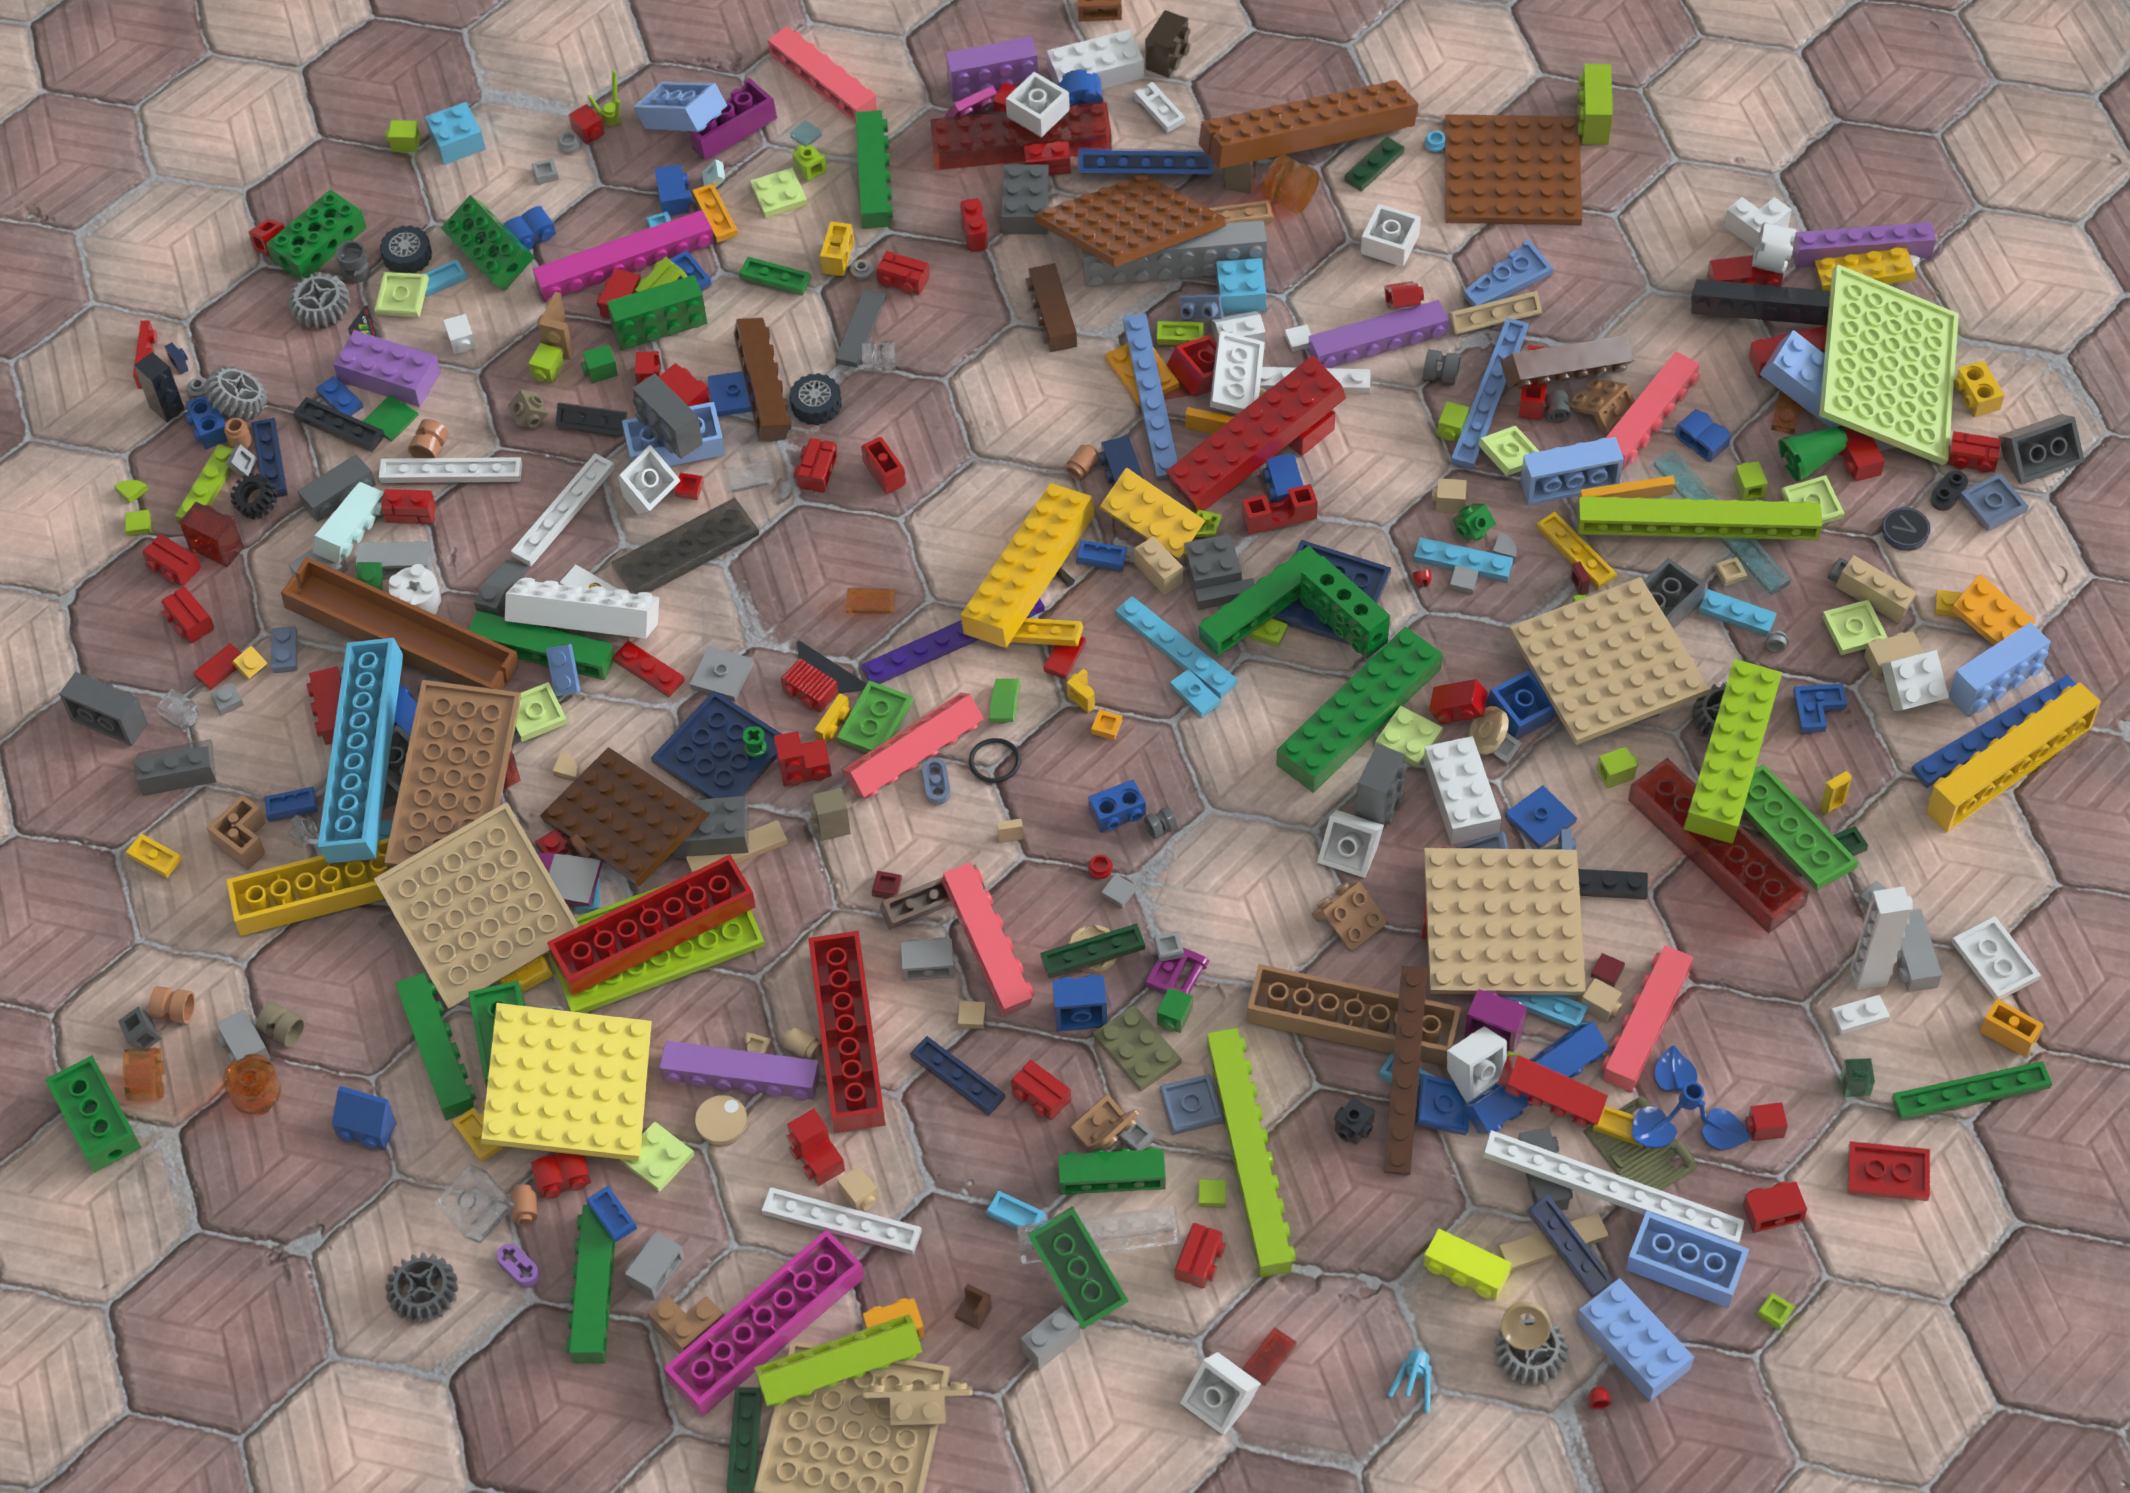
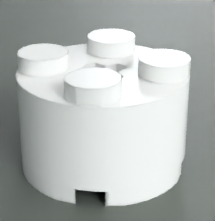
[1752,222,1796,274]
[389,564,442,615]

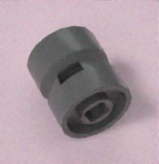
[336,240,371,283]
[1423,349,1461,385]

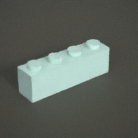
[313,482,384,564]

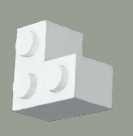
[1724,197,1792,249]

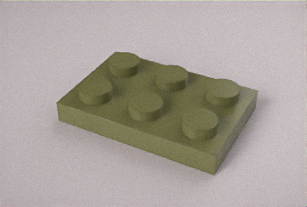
[1093,1005,1182,1092]

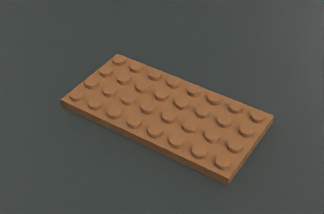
[384,680,521,867]

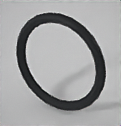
[969,738,1021,783]

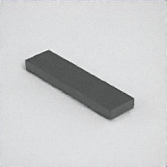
[835,289,886,368]

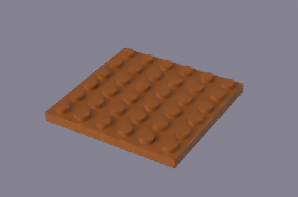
[1445,114,1582,225]
[1034,174,1226,268]

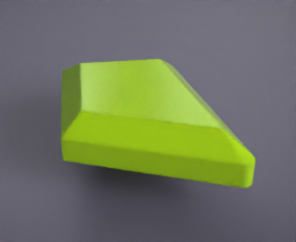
[1195,510,1222,537]

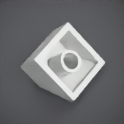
[1210,311,1266,349]
[618,445,681,514]
[1317,810,1384,878]
[1447,1026,1507,1103]
[1180,1352,1261,1435]

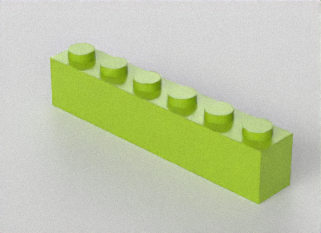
[754,1314,923,1406]

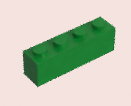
[1058,1147,1166,1195]

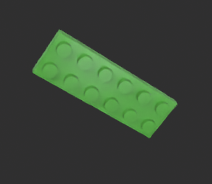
[1742,764,1858,890]

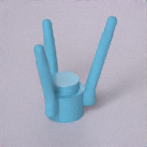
[1388,1349,1432,1414]

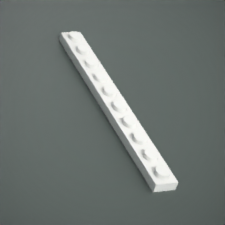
[1483,1130,1745,1245]

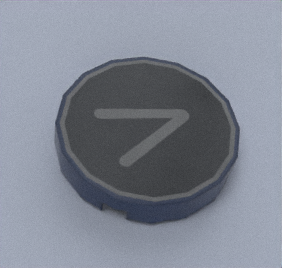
[1881,507,1930,551]

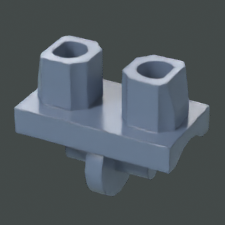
[1180,293,1224,319]

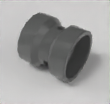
[1545,390,1571,423]
[1144,806,1178,839]

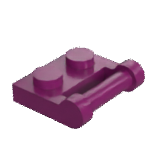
[1146,948,1209,995]

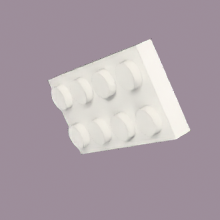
[1210,331,1265,414]

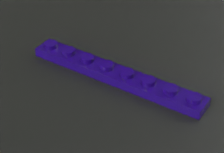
[861,598,1045,684]

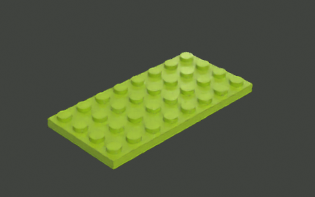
[548,883,765,1013]

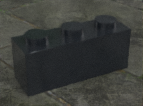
[134,352,185,423]

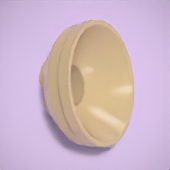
[1501,1302,1551,1350]

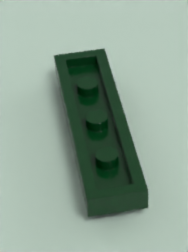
[1040,923,1145,979]
[726,1387,763,1493]

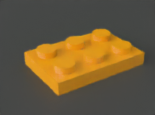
[1105,344,1179,407]
[1950,574,2036,646]

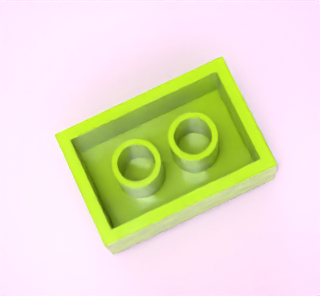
[1577,64,1613,145]

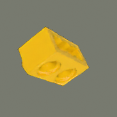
[820,221,854,276]
[1954,360,2005,417]

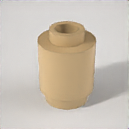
[783,1027,822,1060]

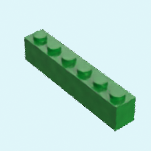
[856,110,893,229]
[1198,546,1321,657]
[468,611,615,680]
[395,972,477,1121]
[566,1205,616,1363]

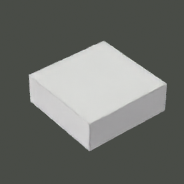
[1285,325,1311,352]

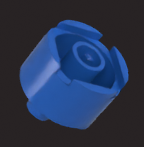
[1057,69,1104,122]

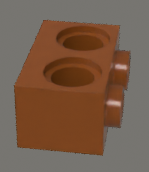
[1078,0,1122,22]

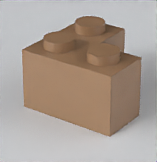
[207,794,266,870]
[648,1296,724,1354]

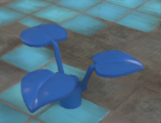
[1632,1045,1750,1150]

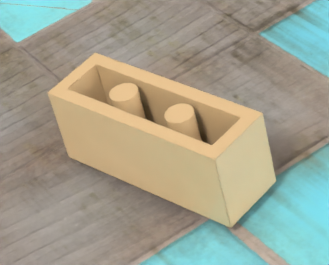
[1835,555,1917,624]

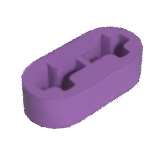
[496,1244,540,1288]

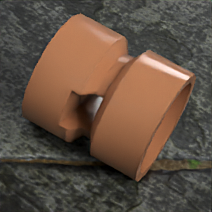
[408,419,449,458]
[149,986,195,1024]

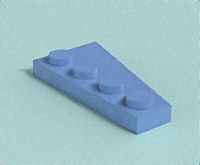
[1464,239,1553,306]

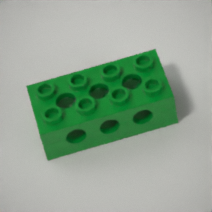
[266,189,367,282]
[441,195,535,291]
[1300,556,1390,659]
[468,980,525,1088]
[45,1055,142,1173]

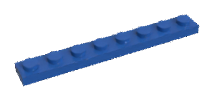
[1911,675,2076,788]

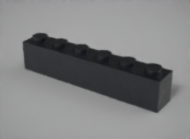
[1691,279,1831,326]

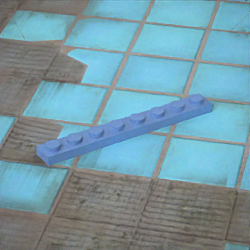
[1123,314,1178,481]
[1451,318,1529,470]

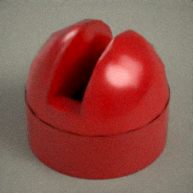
[1412,570,1432,588]
[1588,1386,1611,1409]

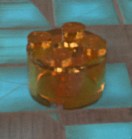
[123,1047,165,1101]
[223,1054,281,1115]

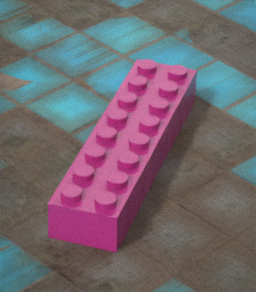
[664,1229,864,1417]

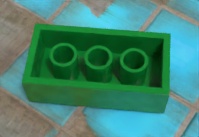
[607,275,708,350]
[1027,1206,1129,1329]

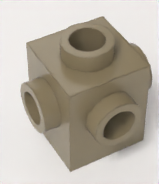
[508,389,548,429]

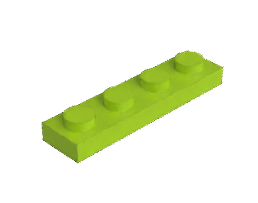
[175,444,233,527]

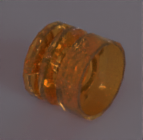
[1262,155,1319,214]

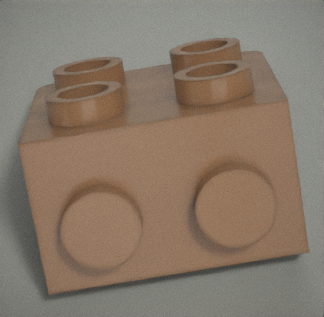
[537,292,573,360]
[1311,881,1387,950]
[1068,1094,1139,1152]

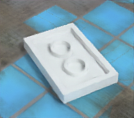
[1951,916,2041,1001]

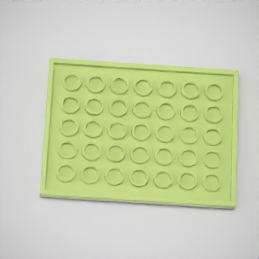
[1819,264,1958,465]

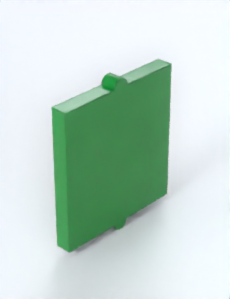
[363,395,418,442]

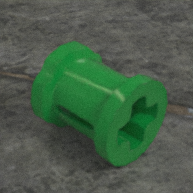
[743,726,767,758]

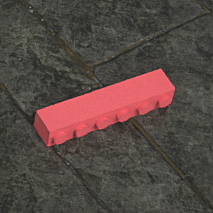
[768,26,877,123]
[1606,351,1700,470]
[842,692,983,798]
[941,862,1034,1016]
[1601,945,1693,1092]

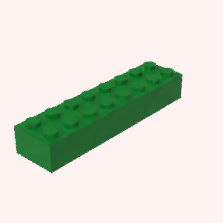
[1276,627,1443,793]

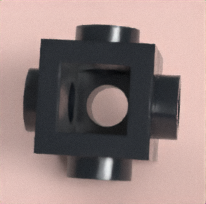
[1334,1097,1375,1145]

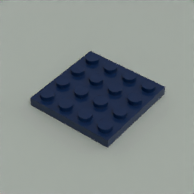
[1272,540,1391,645]
[651,691,782,799]

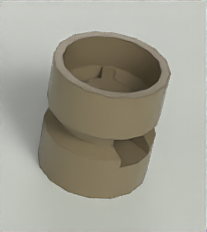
[256,1002,305,1047]

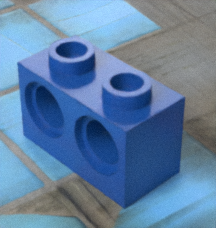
[185,396,227,450]
[1088,779,1146,833]

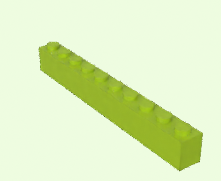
[1577,496,1822,540]
[1207,1028,1296,1278]

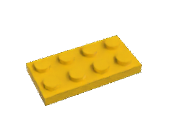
[1815,247,1916,291]
[1099,467,1205,561]

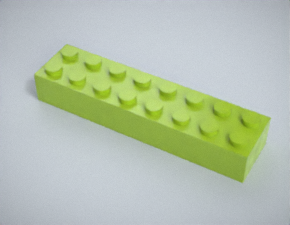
[1684,659,1782,844]

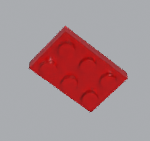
[1847,1141,1930,1201]

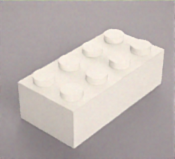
[1047,29,1144,89]
[1423,736,1501,844]

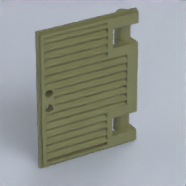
[1583,1096,1698,1191]

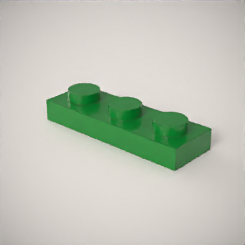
[739,257,811,296]

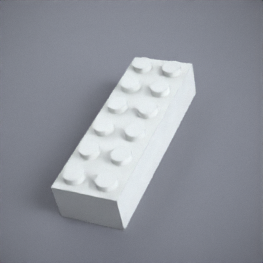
[505,578,659,638]

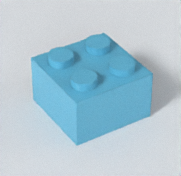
[425,102,486,164]
[1216,258,1266,314]

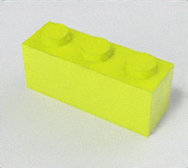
[1423,1229,1512,1300]

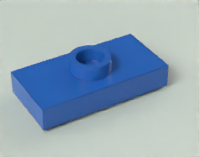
[1076,540,1128,571]
[264,787,318,822]
[586,1186,637,1243]

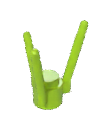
[588,70,621,126]

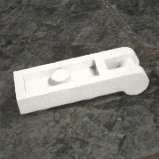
[1132,82,1185,133]

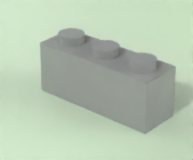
[356,541,433,580]
[1897,909,1942,992]

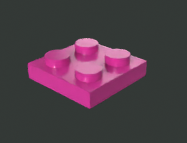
[945,85,997,122]

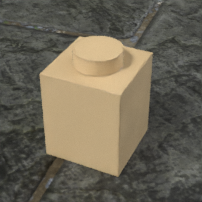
[1432,478,1467,513]
[1581,978,1623,1024]
[838,1166,879,1211]

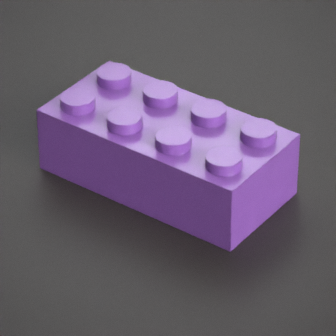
[945,36,1038,102]
[333,330,441,407]

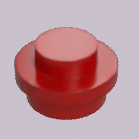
[1088,855,1113,879]

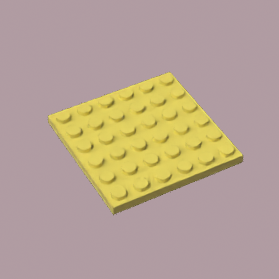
[481,1003,652,1161]

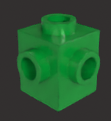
[1452,503,1496,541]

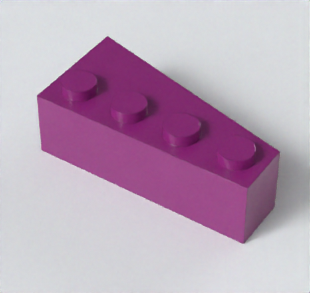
[689,77,778,160]

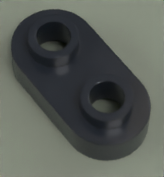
[1930,471,1968,511]

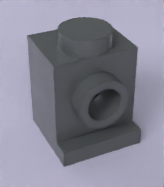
[118,1006,162,1053]

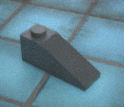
[474,560,529,617]

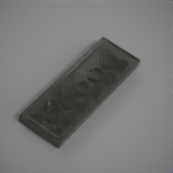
[611,497,760,594]

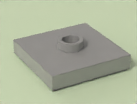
[690,646,754,702]

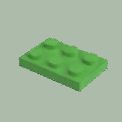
[837,681,914,753]

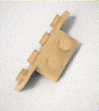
[862,1382,973,1425]

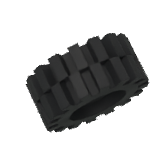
[230,473,277,519]

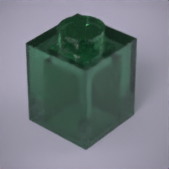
[1841,1058,1875,1097]

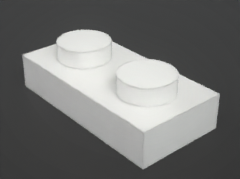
[1830,995,1890,1035]

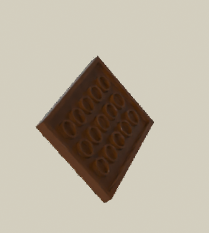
[540,747,708,886]

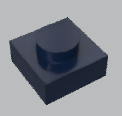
[164,342,188,374]

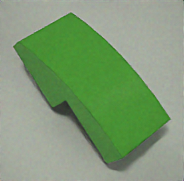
[989,678,1021,724]

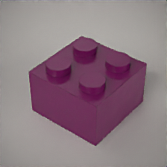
[1464,989,1527,1052]

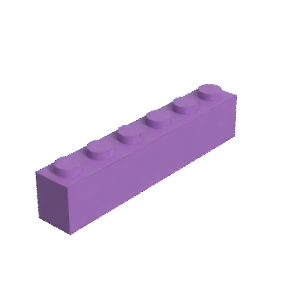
[1792,222,1936,267]
[1308,300,1449,368]
[660,1041,820,1101]

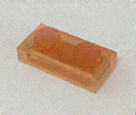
[1771,390,1801,435]
[846,588,896,614]

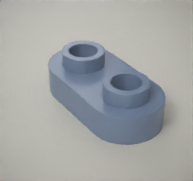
[922,758,951,805]

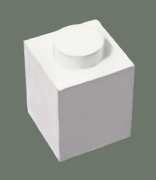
[444,314,476,355]

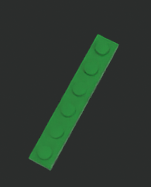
[1892,1061,2052,1121]

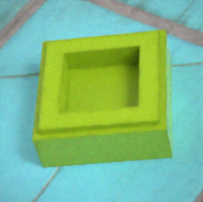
[125,509,151,536]
[1199,1179,1226,1207]
[1756,1292,1795,1331]

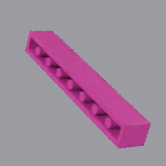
[532,210,714,302]

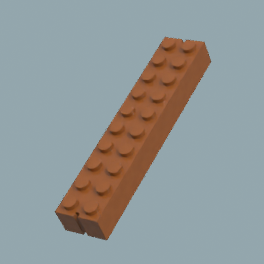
[1198,80,1419,169]
[281,556,518,690]

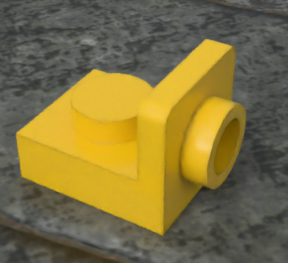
[1067,669,1095,713]

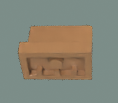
[1568,379,1635,434]

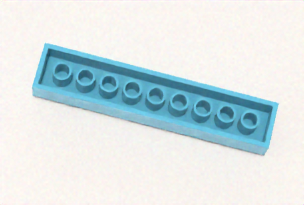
[318,638,403,863]

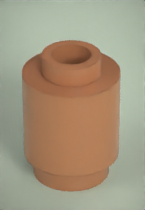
[224,418,252,449]
[1066,444,1099,480]
[510,1185,538,1226]

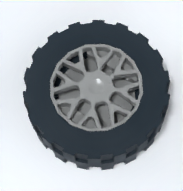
[380,225,432,274]
[789,373,842,425]

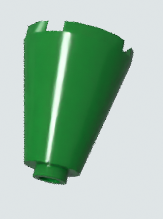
[1778,427,1848,482]

